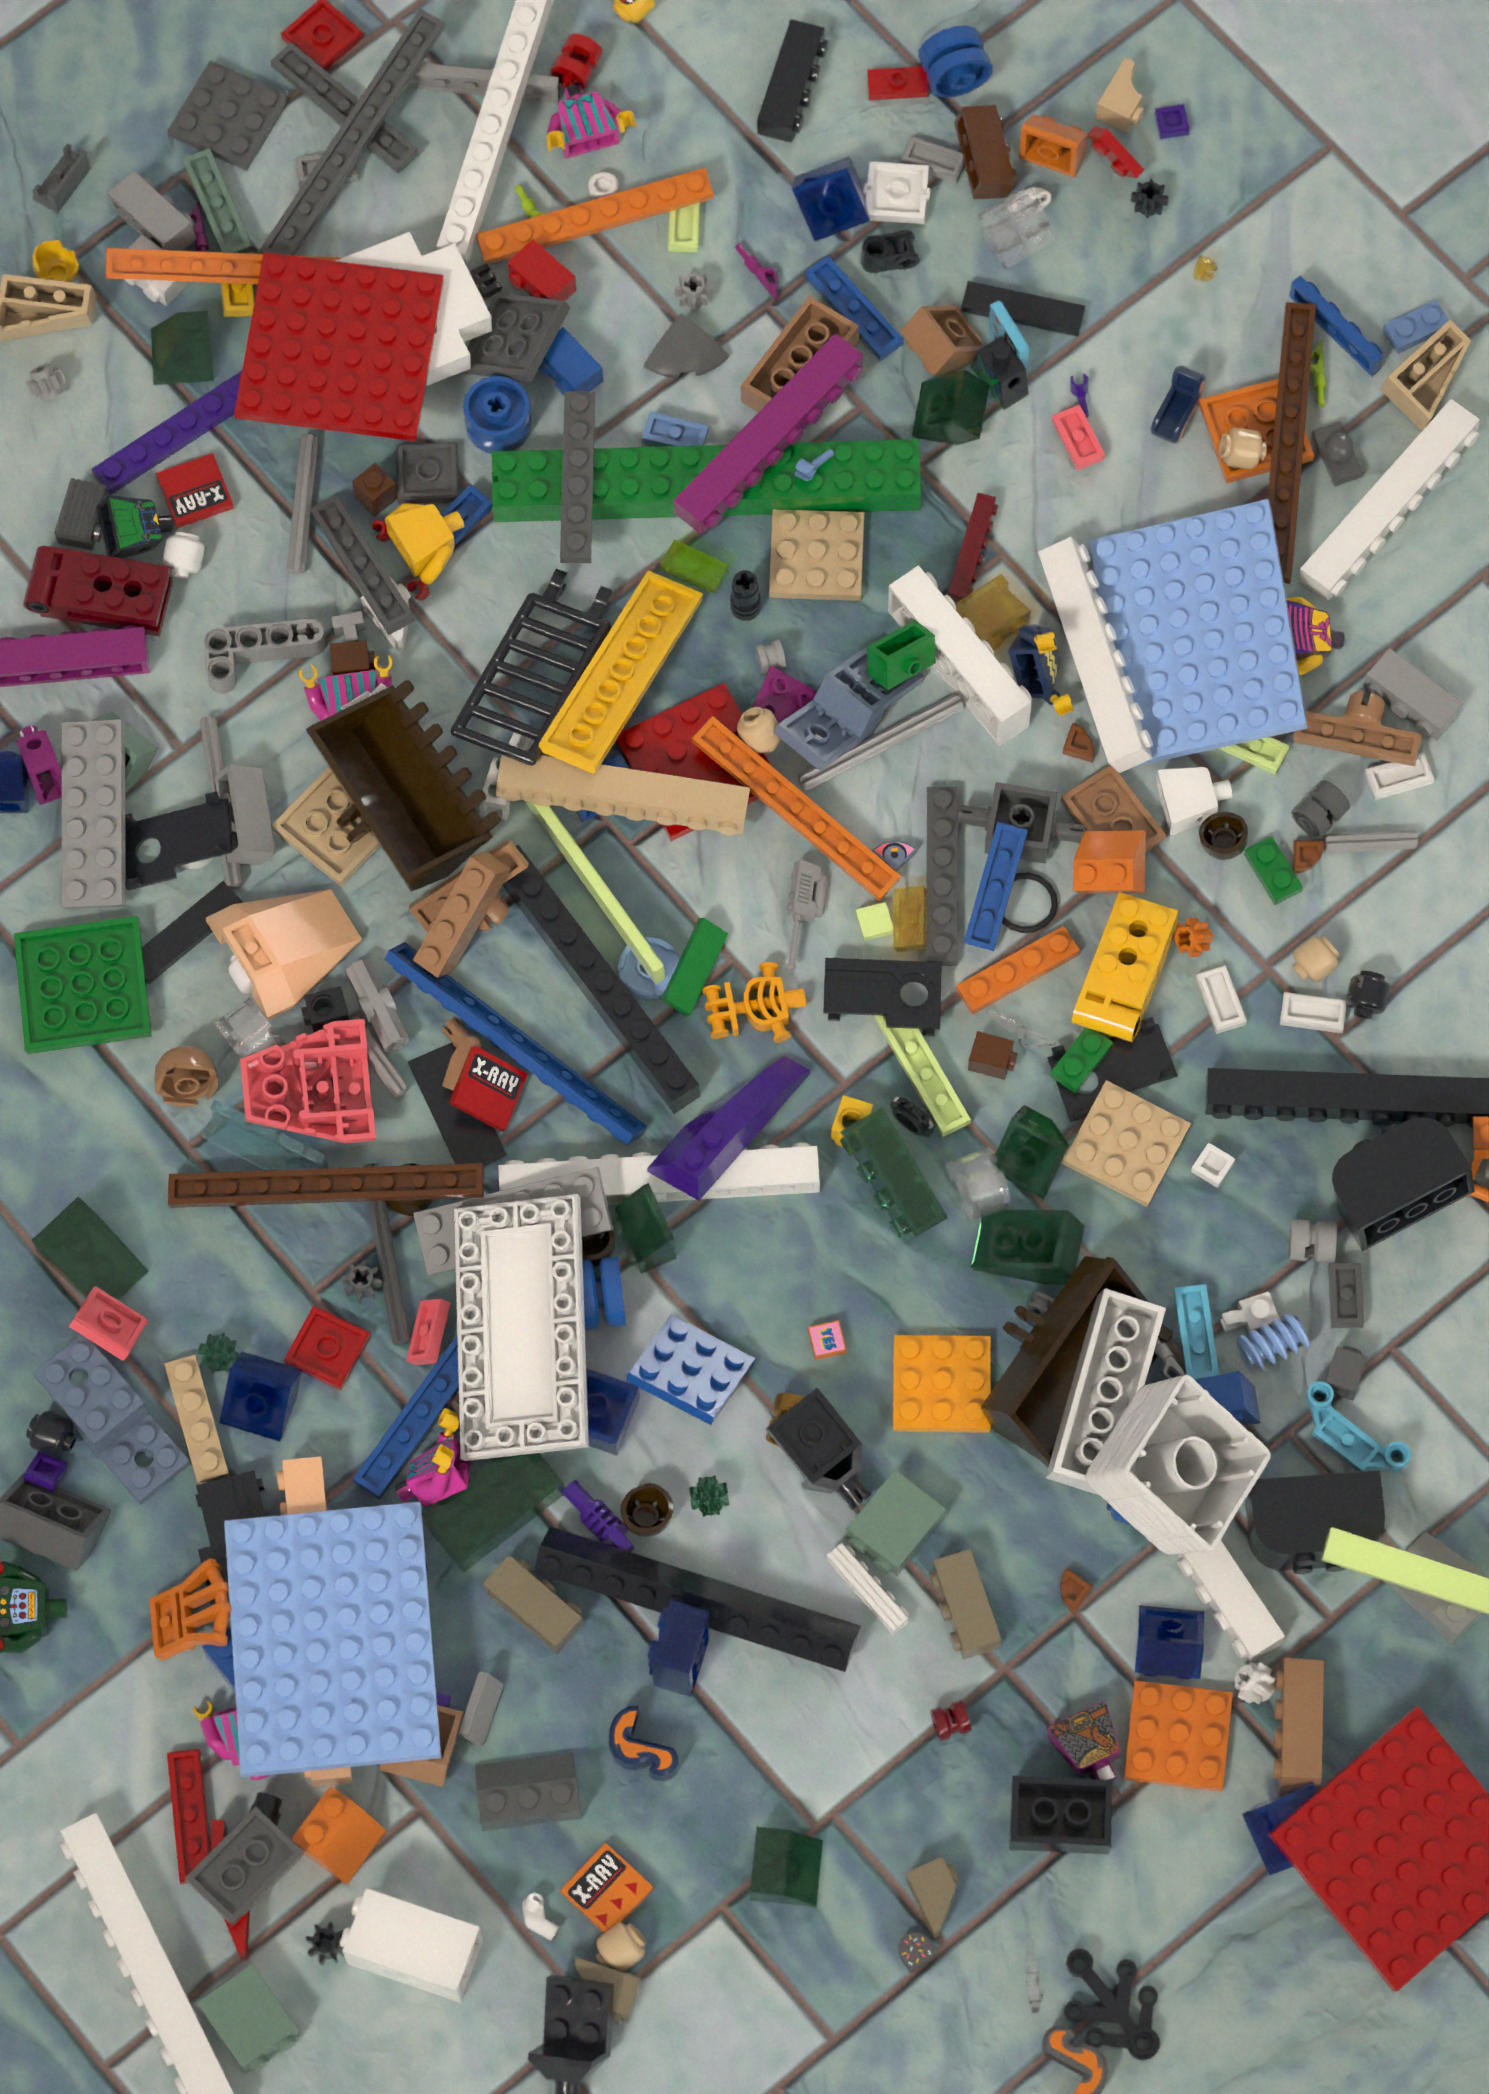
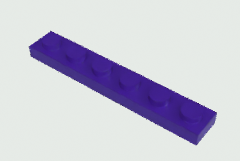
[92,371,242,496]

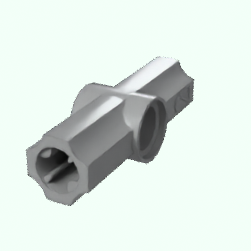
[345,959,410,1053]

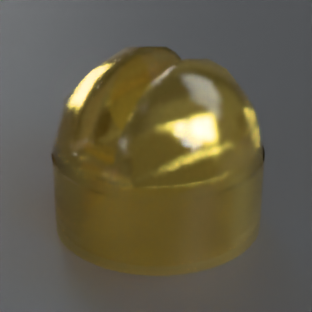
[1193,255,1218,281]

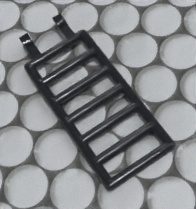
[450,568,612,766]

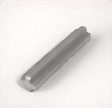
[1325,830,1418,853]
[351,1017,409,1097]

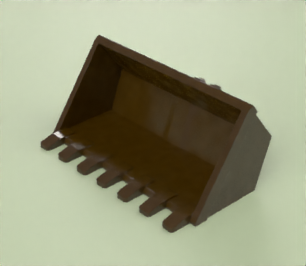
[306,680,501,892]
[981,1256,1173,1467]

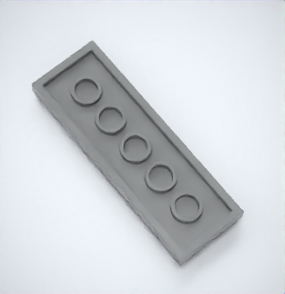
[61,719,126,909]
[413,1167,613,1276]

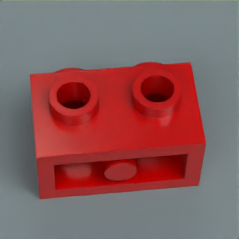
[507,239,577,301]

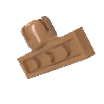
[1293,691,1422,766]
[409,839,528,933]

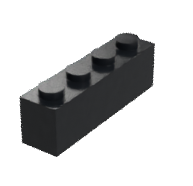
[757,19,829,143]

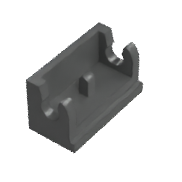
[33,143,91,213]

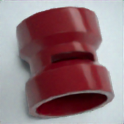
[930,1700,972,1742]

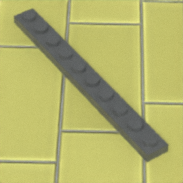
[260,8,446,256]

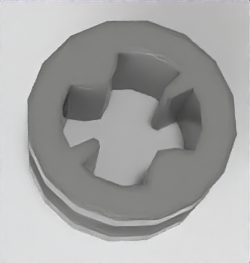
[1026,1292,1054,1317]

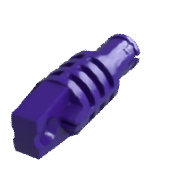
[561,1480,634,1552]

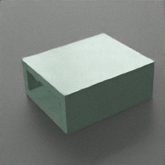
[846,1470,946,1576]
[197,1964,301,2074]

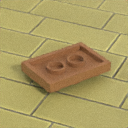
[1060,765,1166,853]

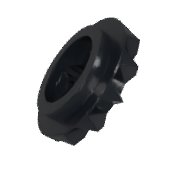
[890,1097,934,1137]

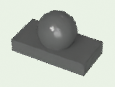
[1311,421,1364,487]

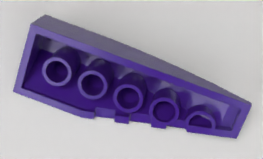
[647,1056,810,1201]

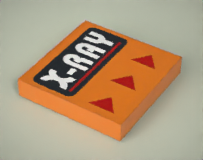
[560,1843,654,1933]

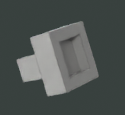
[331,611,365,642]

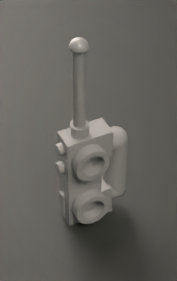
[787,859,828,970]

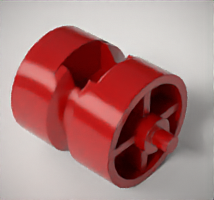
[551,33,603,90]

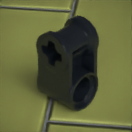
[861,230,920,273]

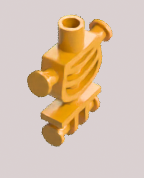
[702,962,806,1043]

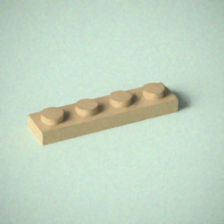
[164,1355,230,1485]

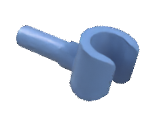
[794,449,834,481]

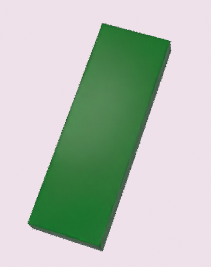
[661,918,728,1016]

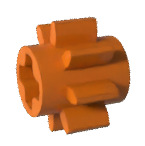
[1173,917,1214,957]

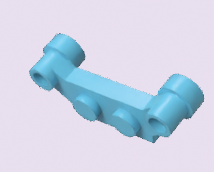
[1307,1381,1411,1472]

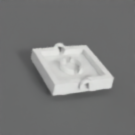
[864,161,930,224]

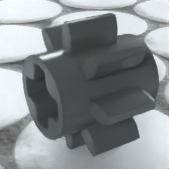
[342,1260,383,1303]

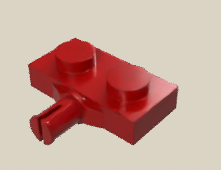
[1087,126,1144,179]

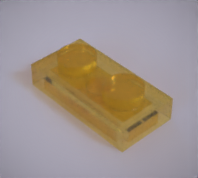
[893,886,927,952]

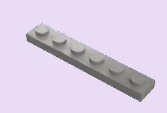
[381,59,560,103]

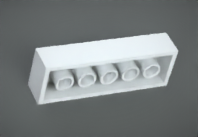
[888,565,1032,747]
[1045,1288,1166,1495]

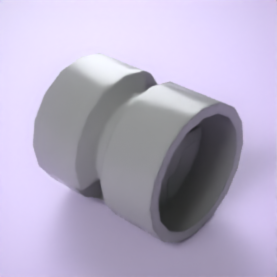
[1288,1219,1337,1262]

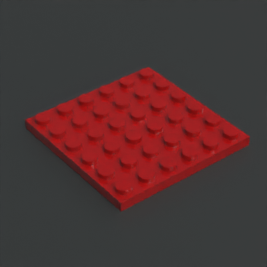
[234,252,444,442]
[1268,1706,1489,1992]

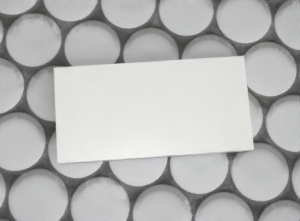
[454,1194,589,1461]

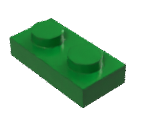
[1244,836,1303,905]
[1050,1027,1113,1094]

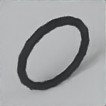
[1002,872,1058,933]

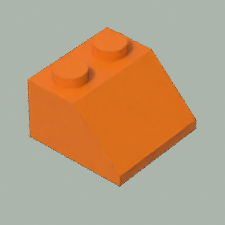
[1019,114,1089,178]
[1073,830,1146,894]
[291,1786,387,1885]

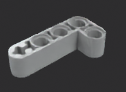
[204,619,326,694]

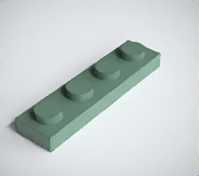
[182,148,253,254]

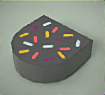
[898,1932,938,1973]

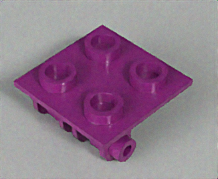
[752,666,817,724]

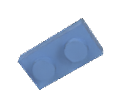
[1383,300,1449,354]
[642,411,709,447]

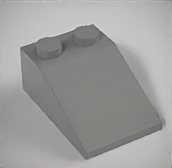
[1384,1532,1488,1645]

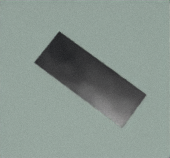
[408,1043,507,1165]

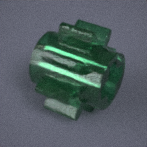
[198,1332,239,1374]
[689,1475,729,1517]

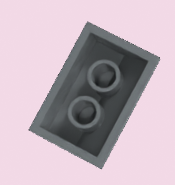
[0,1473,111,1570]
[475,1753,581,1831]

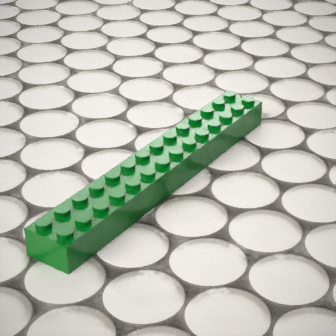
[492,439,921,523]

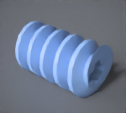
[1236,1313,1310,1373]

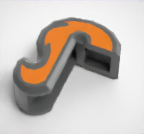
[1042,2026,1109,2094]

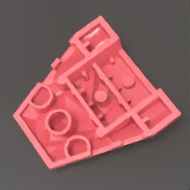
[240,1019,376,1143]

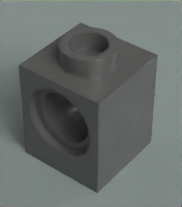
[1325,1346,1368,1401]

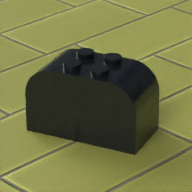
[1332,1117,1475,1252]
[1245,1470,1385,1574]

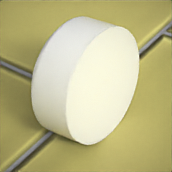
[588,172,619,200]

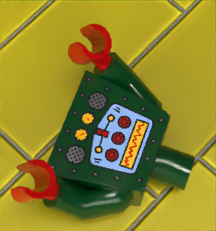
[0,1559,68,1654]

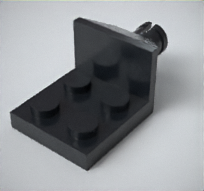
[766,1388,872,1510]
[528,1975,614,2094]

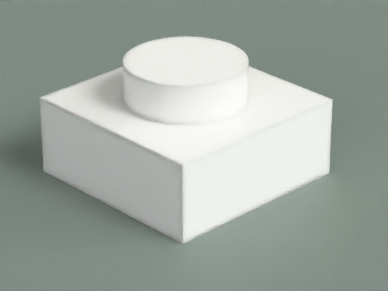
[1191,1143,1236,1188]

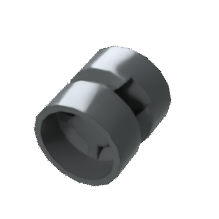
[1291,780,1351,839]

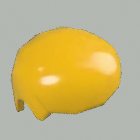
[32,240,79,282]

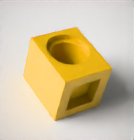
[831,1095,873,1149]

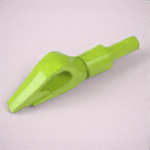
[514,184,546,218]
[1310,341,1327,407]

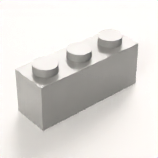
[107,171,197,251]
[1364,648,1463,741]
[214,764,275,865]

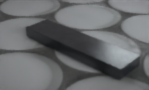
[961,281,1085,337]
[142,881,243,984]

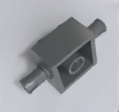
[957,782,1084,863]

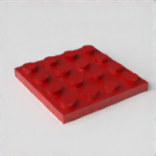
[615,683,771,841]

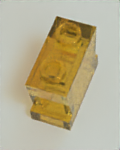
[955,574,1031,651]

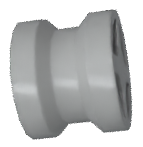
[755,639,787,675]

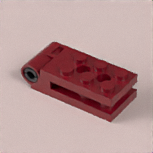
[23,546,173,637]

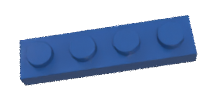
[805,255,904,361]
[1289,275,1384,377]
[964,821,1028,951]

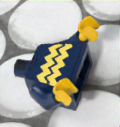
[1008,624,1074,716]

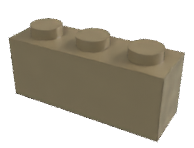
[929,1549,1002,1660]
[483,1555,583,1654]

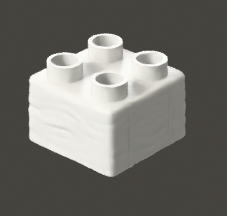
[1086,1375,1271,1555]

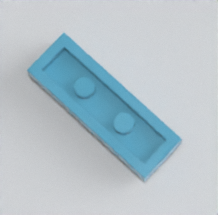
[1173,1284,1219,1380]

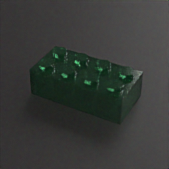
[840,1107,948,1242]
[422,1453,565,1573]

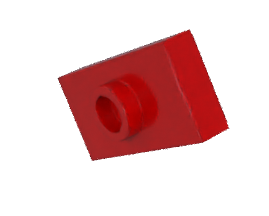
[867,66,928,101]

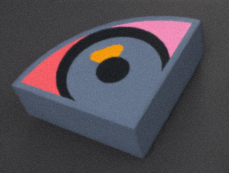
[872,841,916,872]

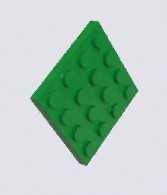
[13,916,152,1054]

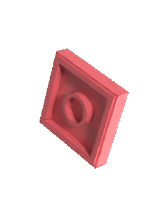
[69,1286,148,1361]

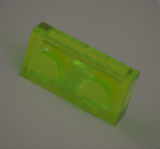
[660,539,729,594]

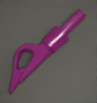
[189,202,209,252]
[735,243,778,302]

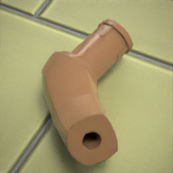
[441,1018,483,1091]

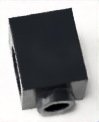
[301,986,350,1032]

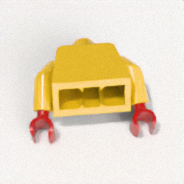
[372,503,464,601]

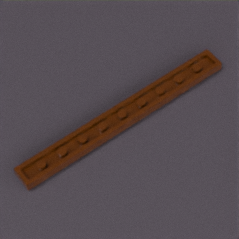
[1267,302,1316,584]
[168,1163,485,1208]

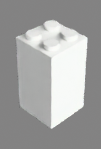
[340,1888,483,2003]

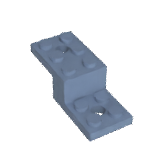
[774,639,924,771]
[33,1335,191,1505]

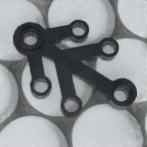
[1064,1949,1160,2061]

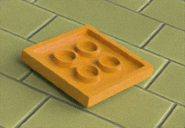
[893,1335,991,1433]

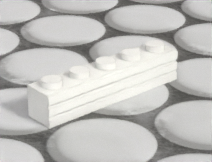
[827,1543,909,1636]

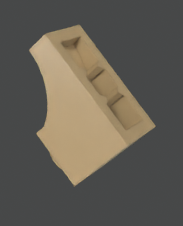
[1096,58,1145,133]

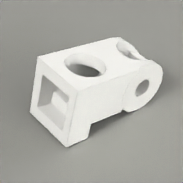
[479,757,511,821]

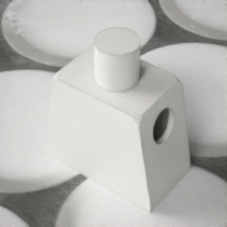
[1156,767,1233,835]

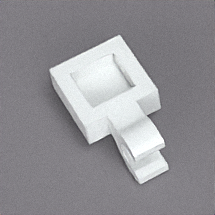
[1220,1292,1280,1332]

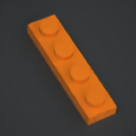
[956,925,1080,1015]

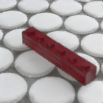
[948,493,999,605]

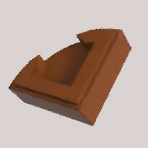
[1062,723,1094,763]
[1293,840,1325,873]
[1060,1567,1093,1614]

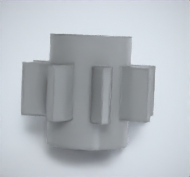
[674,271,712,311]
[26,363,67,401]

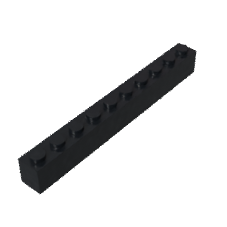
[502,844,700,1114]
[1205,1068,1489,1128]
[534,1526,861,1672]

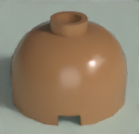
[154,1046,218,1107]

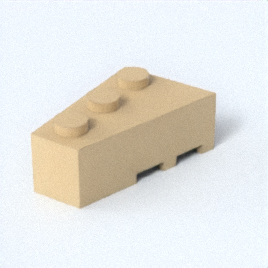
[0,274,97,342]
[1380,320,1471,431]

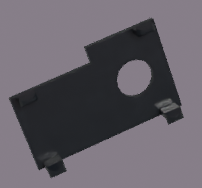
[125,791,233,890]
[823,957,942,1037]
[1047,1017,1177,1123]
[195,1470,266,1603]

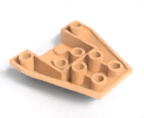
[206,889,362,1020]

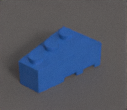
[1195,1371,1261,1425]

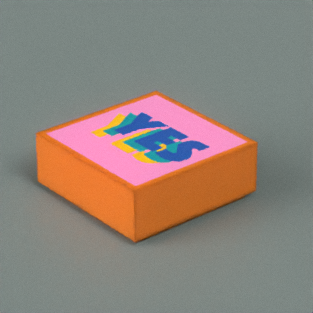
[808,1320,846,1360]

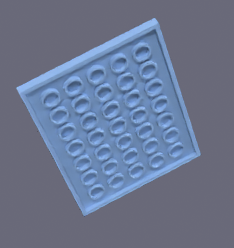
[1089,499,1308,767]
[224,1502,441,1778]

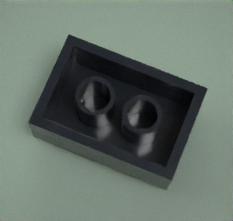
[1009,1776,1113,1854]

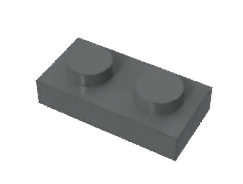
[1328,1263,1364,1328]

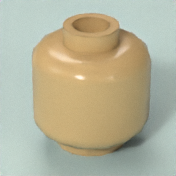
[1219,427,1267,469]
[737,707,781,754]
[1292,936,1340,982]
[596,1923,647,1973]

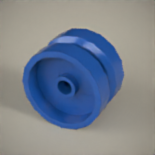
[918,25,993,98]
[463,376,532,454]
[582,1256,626,1330]

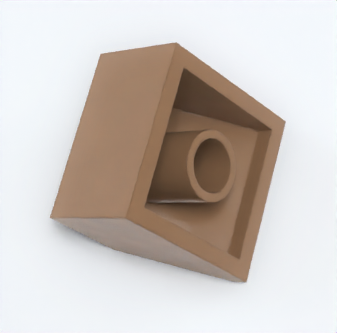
[900,305,986,376]
[379,1705,463,1787]

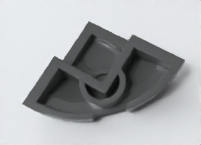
[644,314,729,378]

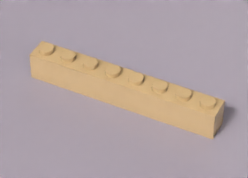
[496,755,750,835]

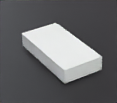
[1364,752,1434,801]
[1195,965,1247,1034]
[1280,992,1346,1033]

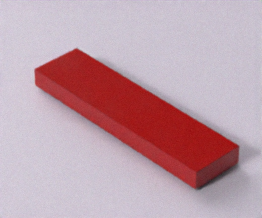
[167,1749,211,1885]

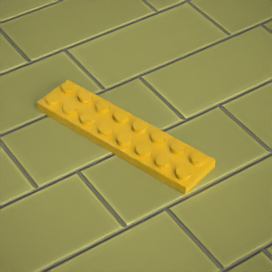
[539,570,703,775]

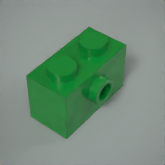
[867,620,936,690]

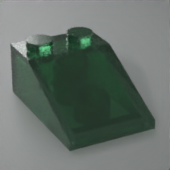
[32,1196,149,1300]
[971,1209,1085,1285]

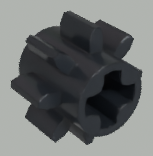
[1131,179,1169,219]
[305,1922,344,1966]

